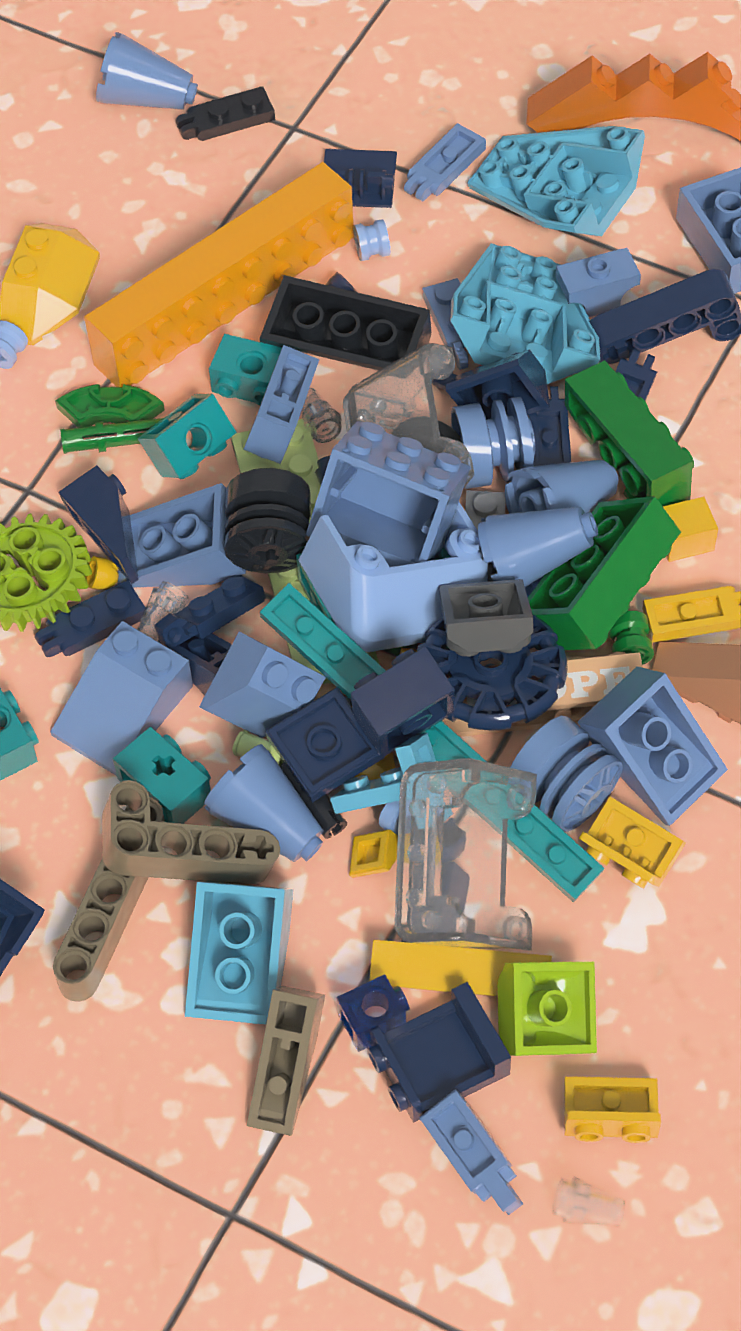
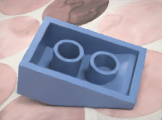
[117,483,246,588]
[50,621,193,776]
[578,667,728,826]

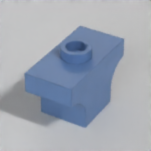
[556,247,641,317]

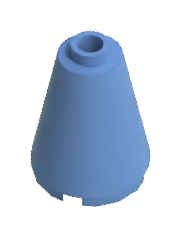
[96,32,198,110]
[505,459,619,513]
[478,507,598,587]
[204,744,324,862]

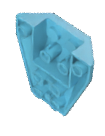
[467,126,645,237]
[451,243,600,384]

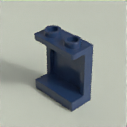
[367,982,511,1123]

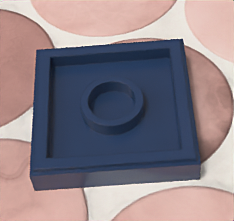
[265,687,384,803]

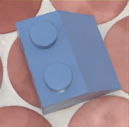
[199,631,326,738]

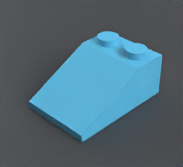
[185,881,294,1025]

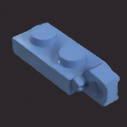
[419,1089,524,1215]

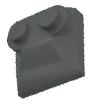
[439,579,533,656]

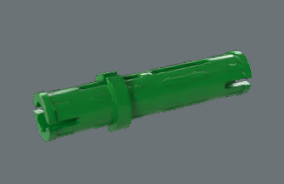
[60,418,163,454]

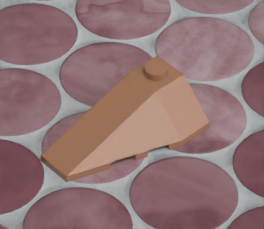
[652,642,741,725]

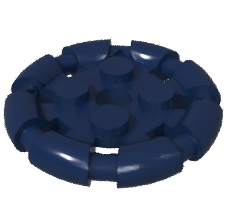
[417,614,568,731]

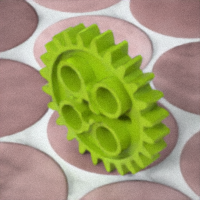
[0,513,92,632]

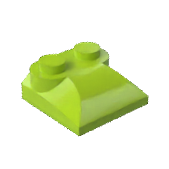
[498,961,597,1056]

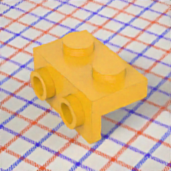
[578,796,686,889]
[564,1076,661,1143]

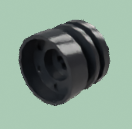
[224,468,311,574]

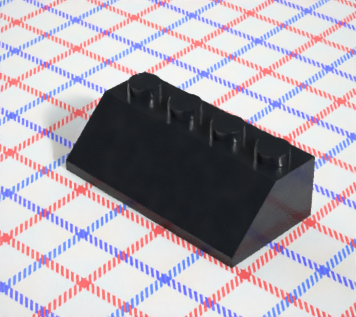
[260,275,432,377]

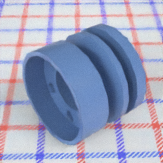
[451,396,535,489]
[507,715,623,832]

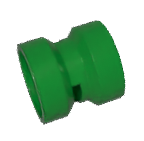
[609,611,654,665]

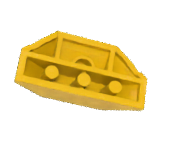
[0,223,100,346]

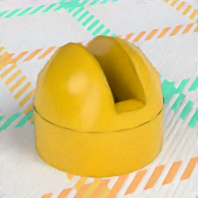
[86,556,119,590]

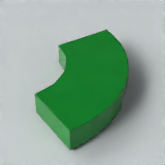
[55,384,165,428]

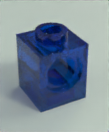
[336,974,410,1052]

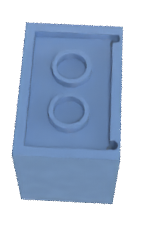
[306,421,471,567]

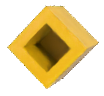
[663,496,718,562]

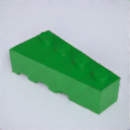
[565,360,694,506]

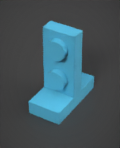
[330,733,453,831]

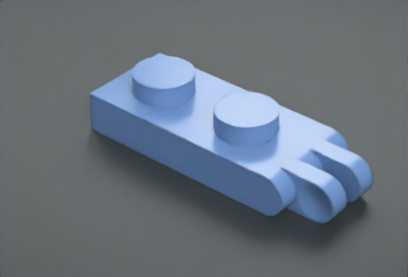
[404,123,486,201]

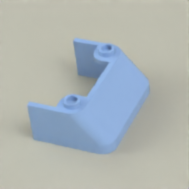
[299,502,488,652]

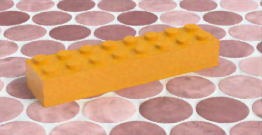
[84,162,354,388]

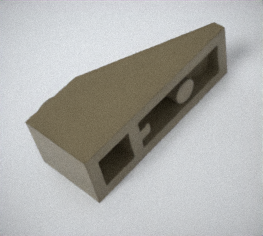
[247,985,326,1136]

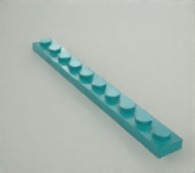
[259,583,605,903]

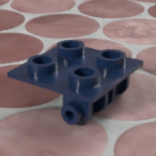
[324,149,397,208]

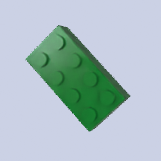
[528,496,681,650]

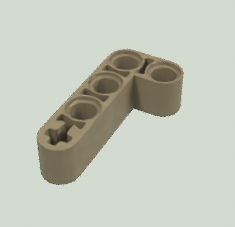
[102,780,280,885]

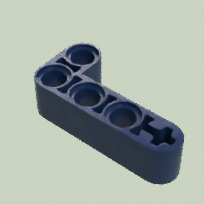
[589,269,741,364]

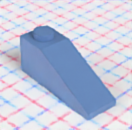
[243,345,320,464]

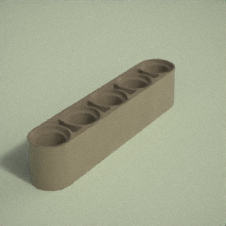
[53,798,165,1002]

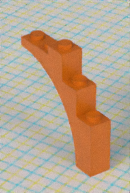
[526,52,741,141]

